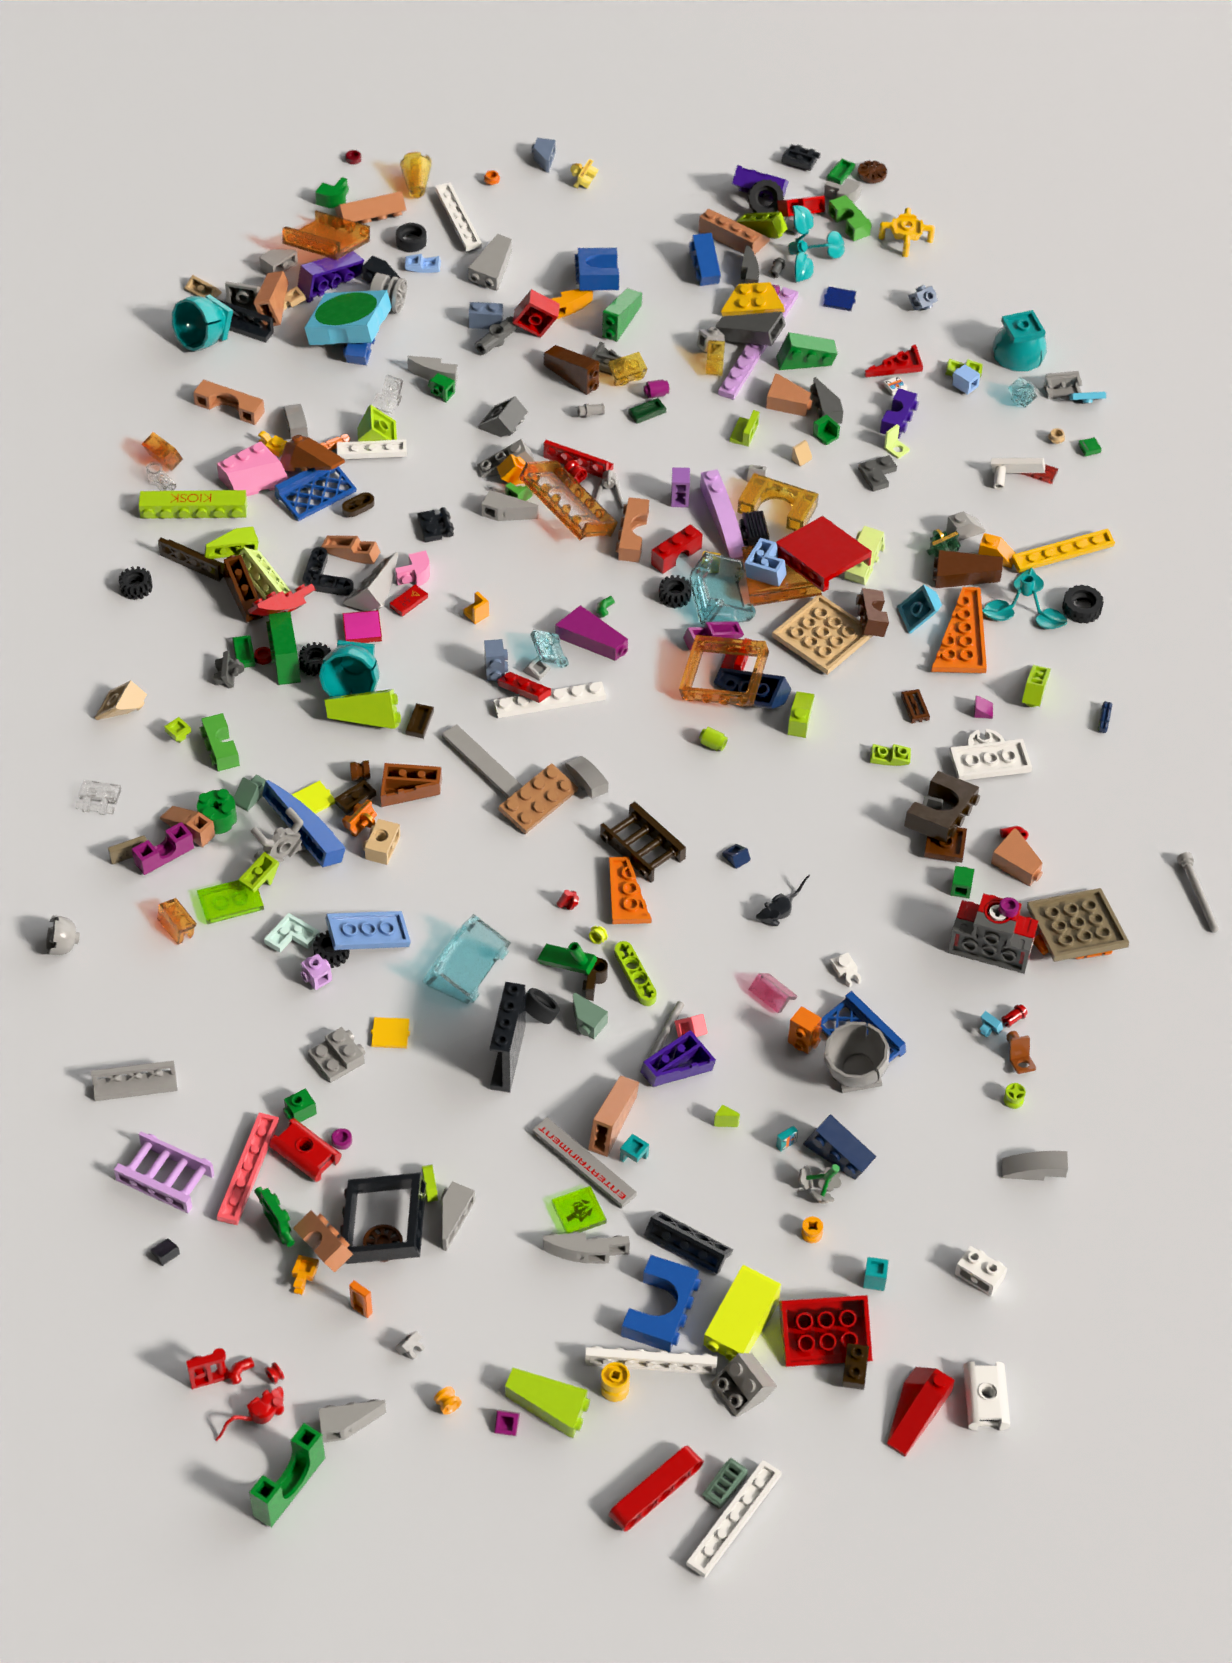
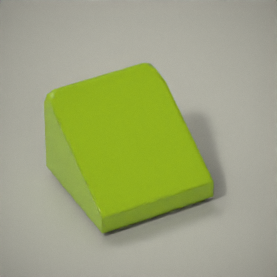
[714,1105,740,1127]

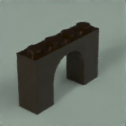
[904,771,980,843]

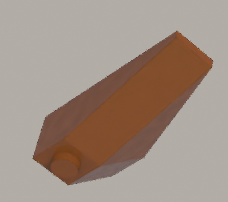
[280,435,345,471]

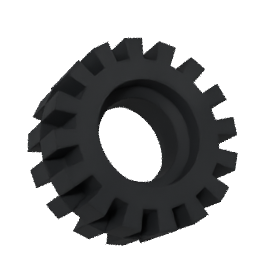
[119,566,153,600]
[659,575,692,608]
[299,642,331,677]
[313,930,350,968]

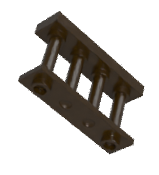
[600,801,686,883]

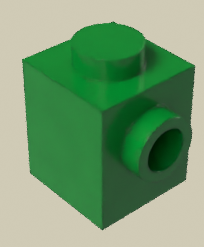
[283,1088,317,1122]

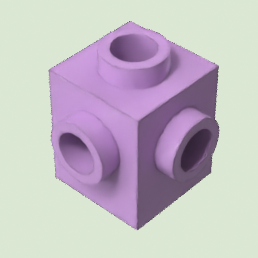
[301,954,332,990]

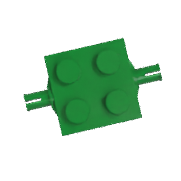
[254,1187,295,1247]

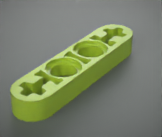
[615,941,657,1006]

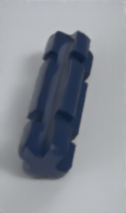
[1097,701,1112,733]

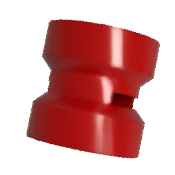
[563,460,587,484]

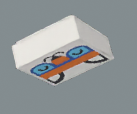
[884,376,907,396]

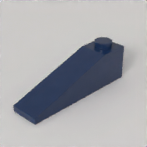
[713,667,791,709]

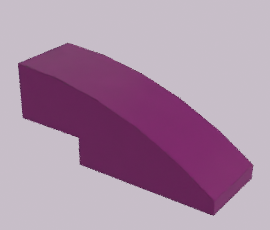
[683,621,744,651]

